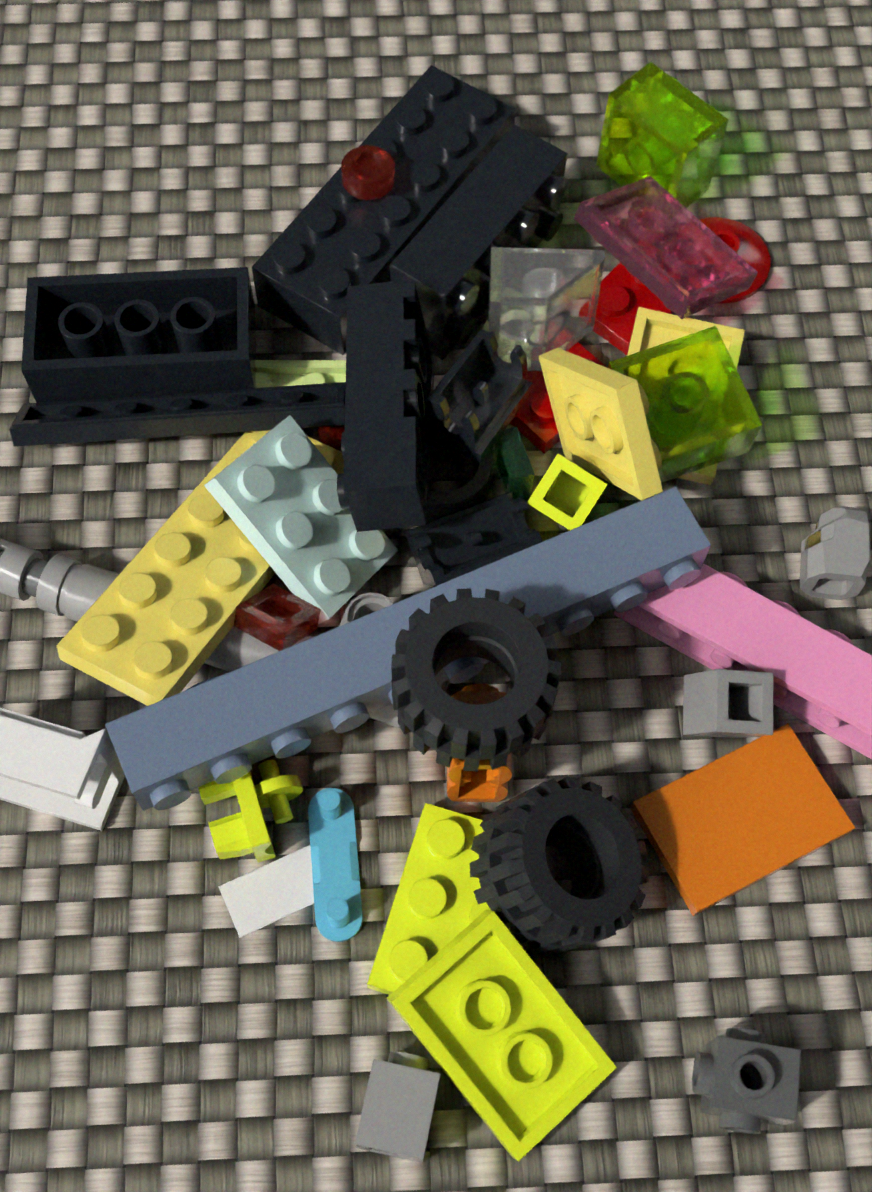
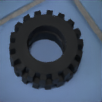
[391,588,561,771]
[470,777,649,954]

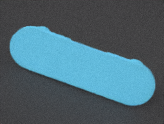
[308,788,363,942]

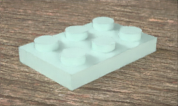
[204,415,398,624]

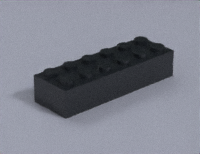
[252,65,516,355]

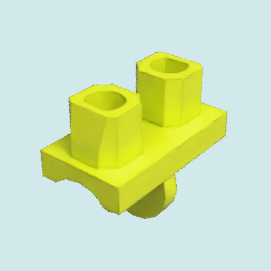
[198,760,303,863]

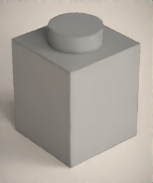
[683,669,773,738]
[355,1051,440,1163]

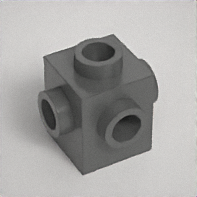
[692,1028,801,1134]

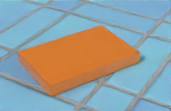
[630,723,855,916]

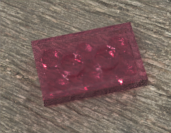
[574,176,758,319]

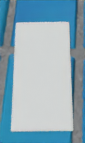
[218,845,314,938]

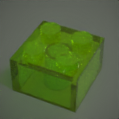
[596,62,729,223]
[608,326,763,483]

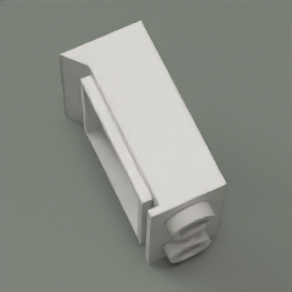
[0,708,125,831]

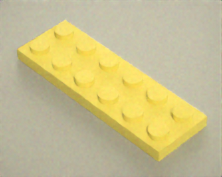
[57,430,344,706]

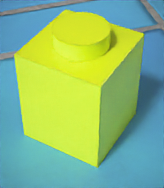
[527,454,608,530]

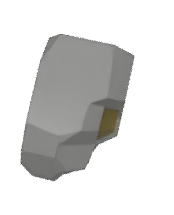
[799,505,870,600]

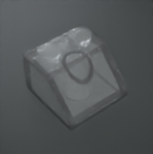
[487,247,605,371]

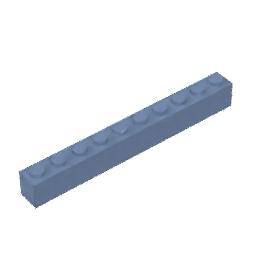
[105,486,711,811]

